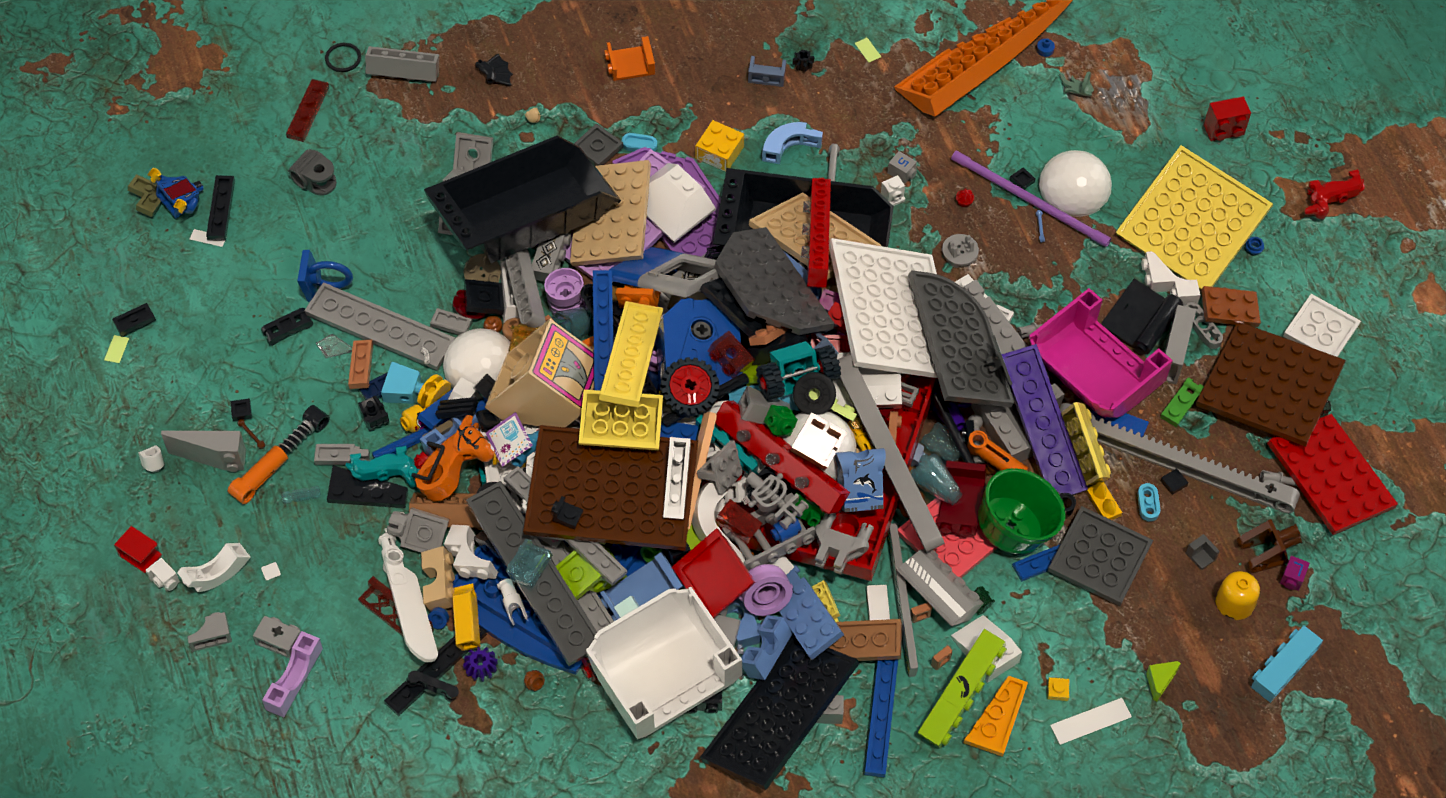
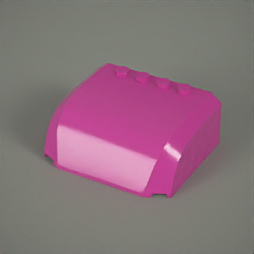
[1029,288,1173,418]

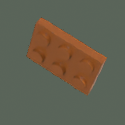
[1201,286,1261,327]

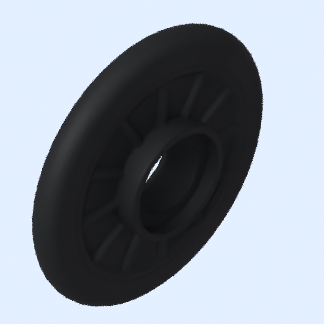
[793,372,836,415]

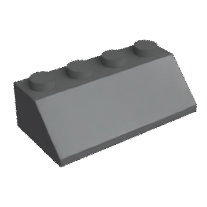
[971,403,1034,462]

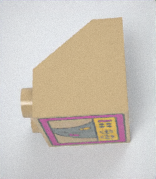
[485,319,594,427]

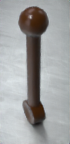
[237,419,265,449]

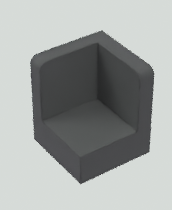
[1185,534,1219,570]

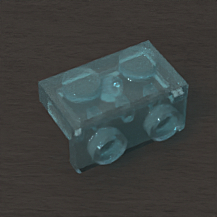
[921,422,968,461]
[506,538,553,588]

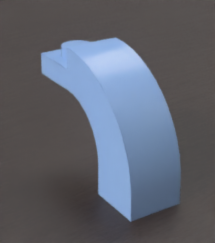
[762,122,823,164]

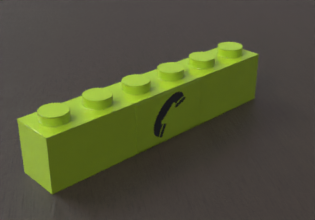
[918,629,1007,749]

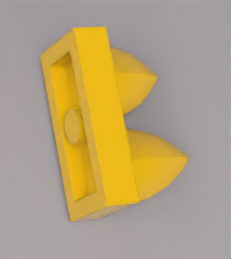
[1085,481,1122,520]

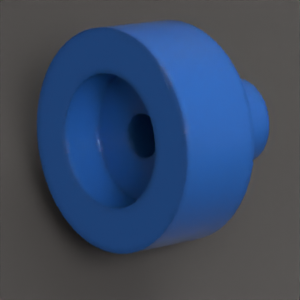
[1036,38,1055,57]
[428,607,449,629]

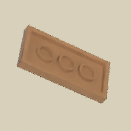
[828,619,902,661]

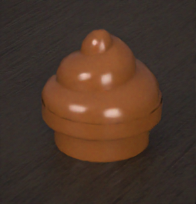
[484,316,503,332]
[524,670,545,691]

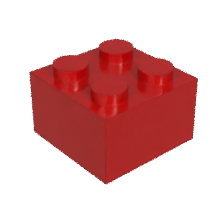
[1204,96,1251,141]

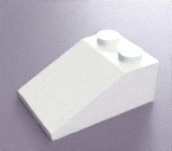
[951,615,1022,683]

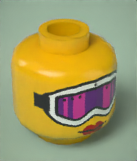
[400,404,426,433]

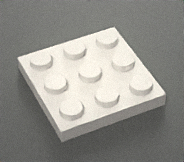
[1283,294,1361,357]

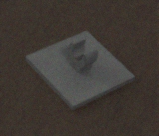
[986,335,1012,385]

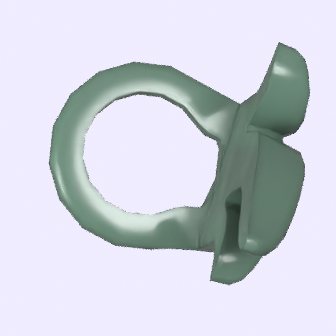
[1059,71,1094,97]

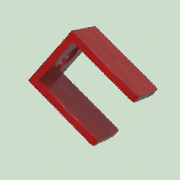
[114,526,162,573]

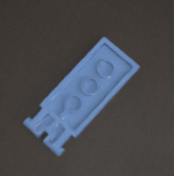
[779,565,844,660]

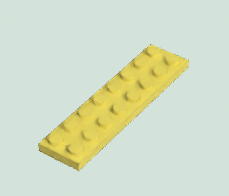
[599,301,663,407]

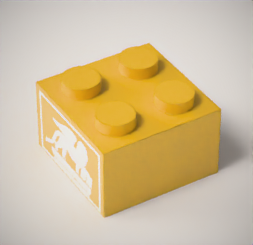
[695,120,744,172]

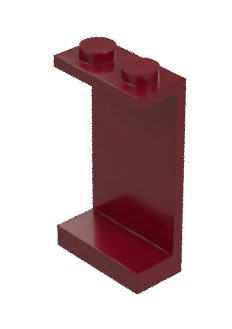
[936,460,987,536]

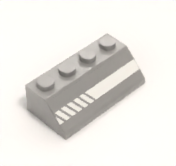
[897,549,984,626]

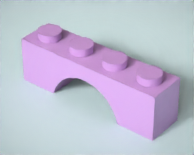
[262,631,323,718]

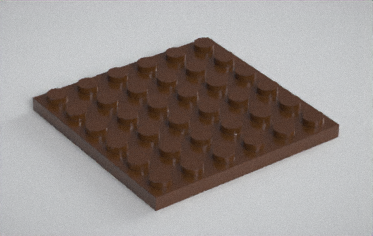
[1196,323,1346,447]

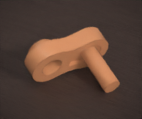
[868,411,902,443]

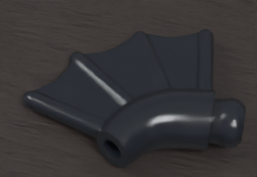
[475,54,513,86]

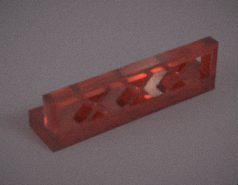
[358,576,434,637]

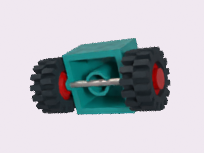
[756,341,841,401]

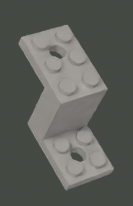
[438,132,493,235]

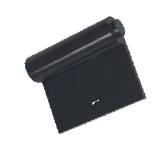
[1101,278,1183,355]

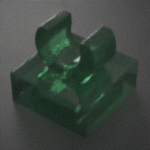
[974,586,995,615]

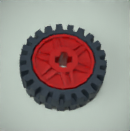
[660,357,719,418]

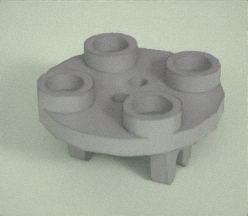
[942,234,979,268]

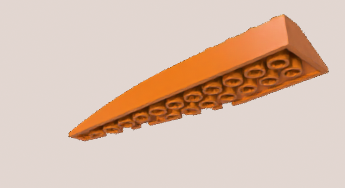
[894,0,1073,116]

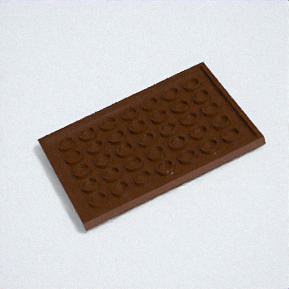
[523,425,698,551]

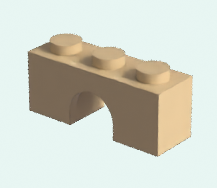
[421,546,455,611]

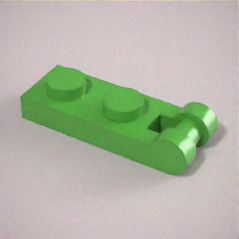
[1160,377,1204,428]

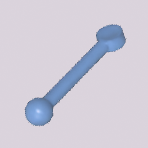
[1036,210,1045,243]

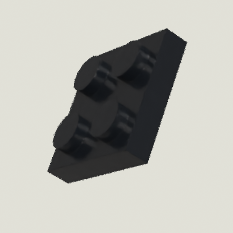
[464,279,504,315]

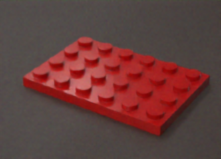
[1267,414,1398,535]

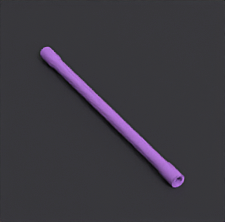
[951,150,1112,247]

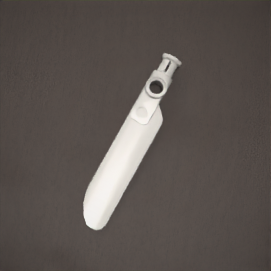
[378,533,438,662]

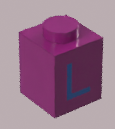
[1280,556,1310,591]

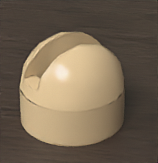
[525,108,541,123]

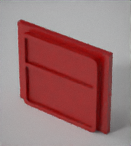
[672,528,755,618]

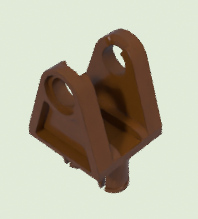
[1236,519,1303,573]

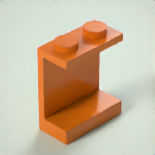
[604,36,655,81]

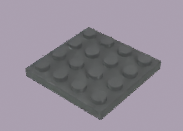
[1048,506,1153,606]

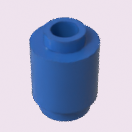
[770,517,802,543]

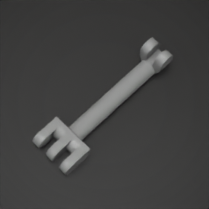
[828,144,840,181]

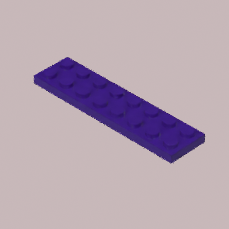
[1002,344,1088,495]

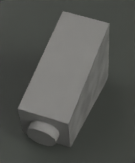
[739,386,790,425]

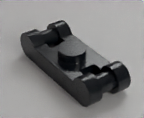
[261,308,313,345]
[406,671,459,702]

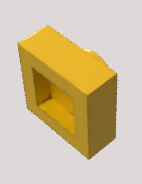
[1048,677,1069,701]

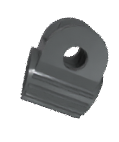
[288,149,337,195]

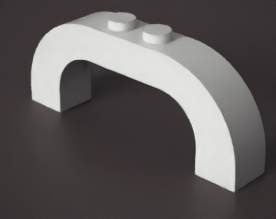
[692,481,794,575]

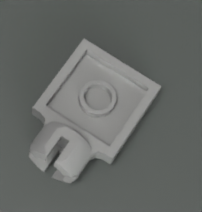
[387,508,450,552]

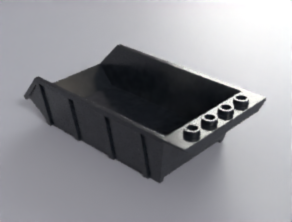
[424,135,621,263]
[713,168,894,271]

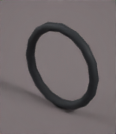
[325,42,361,72]

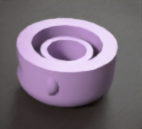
[739,564,793,616]

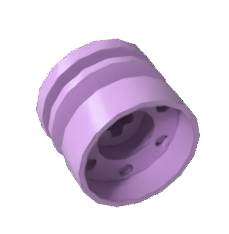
[544,268,586,318]

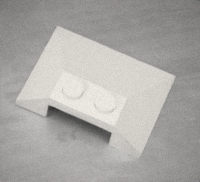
[647,163,716,243]

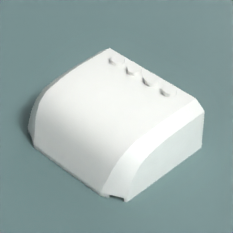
[586,587,742,739]

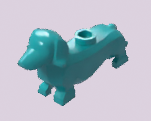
[345,446,420,488]

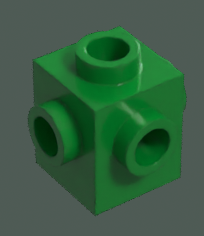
[763,405,798,437]

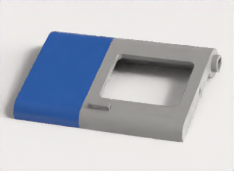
[609,247,721,298]

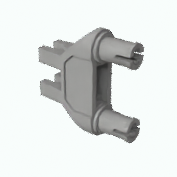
[815,513,874,574]

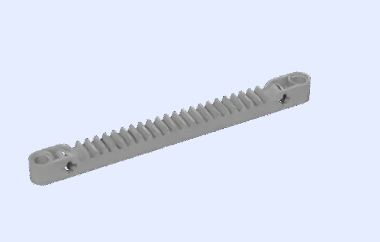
[1059,403,1300,513]

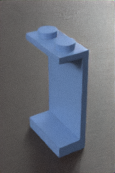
[600,552,685,621]

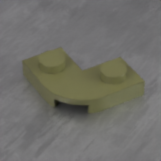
[127,174,162,217]

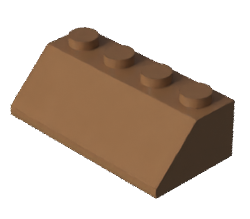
[409,492,483,530]

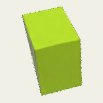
[1146,661,1181,702]

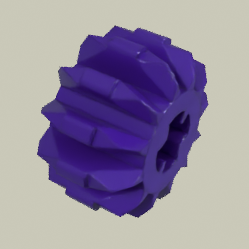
[463,646,498,682]

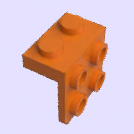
[615,284,661,308]

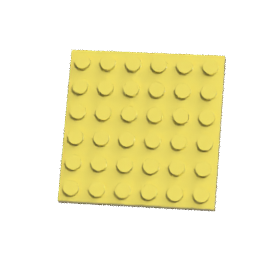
[1116,145,1273,290]

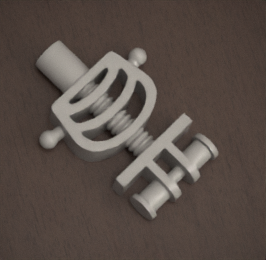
[745,472,809,529]

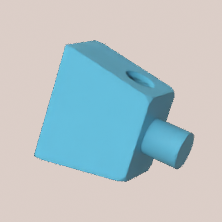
[381,362,424,404]

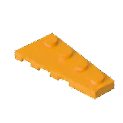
[964,676,1028,757]

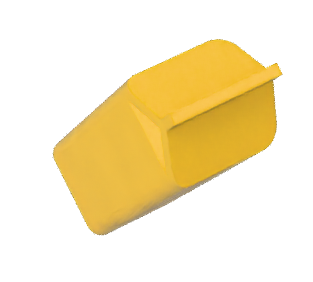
[452,583,481,651]

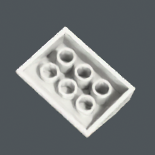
[829,352,902,411]

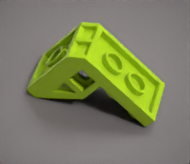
[555,545,627,600]

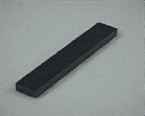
[384,626,487,716]

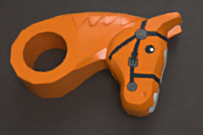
[415,415,495,502]

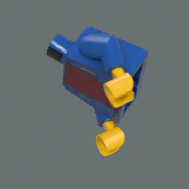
[147,168,204,218]

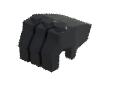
[358,395,389,431]

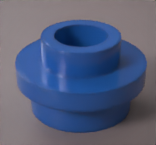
[1245,237,1264,255]

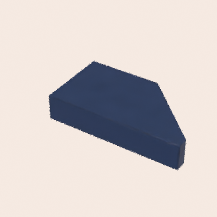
[359,372,388,400]

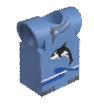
[834,448,886,512]

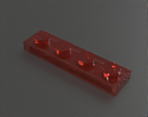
[286,79,329,142]

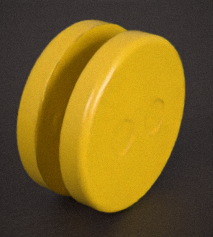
[417,374,451,408]

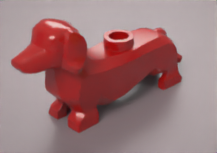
[1304,169,1365,220]

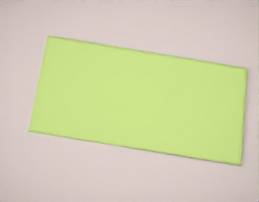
[855,38,881,62]
[104,335,129,363]

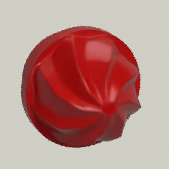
[956,188,974,207]
[414,451,428,469]

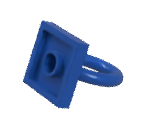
[297,250,353,302]

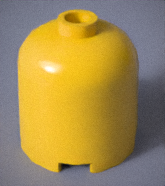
[1215,571,1260,620]

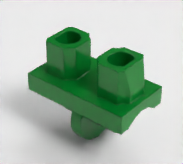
[789,493,825,527]

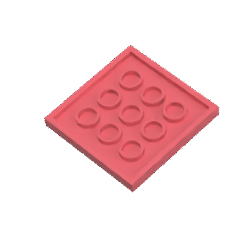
[898,492,998,578]

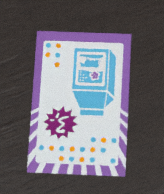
[486,412,533,467]

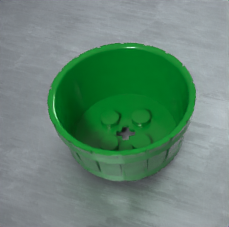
[978,468,1065,554]

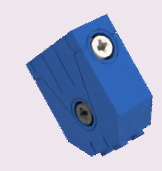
[656,298,744,401]

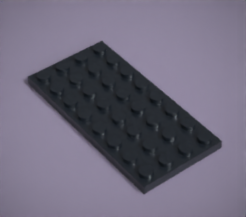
[700,634,859,790]

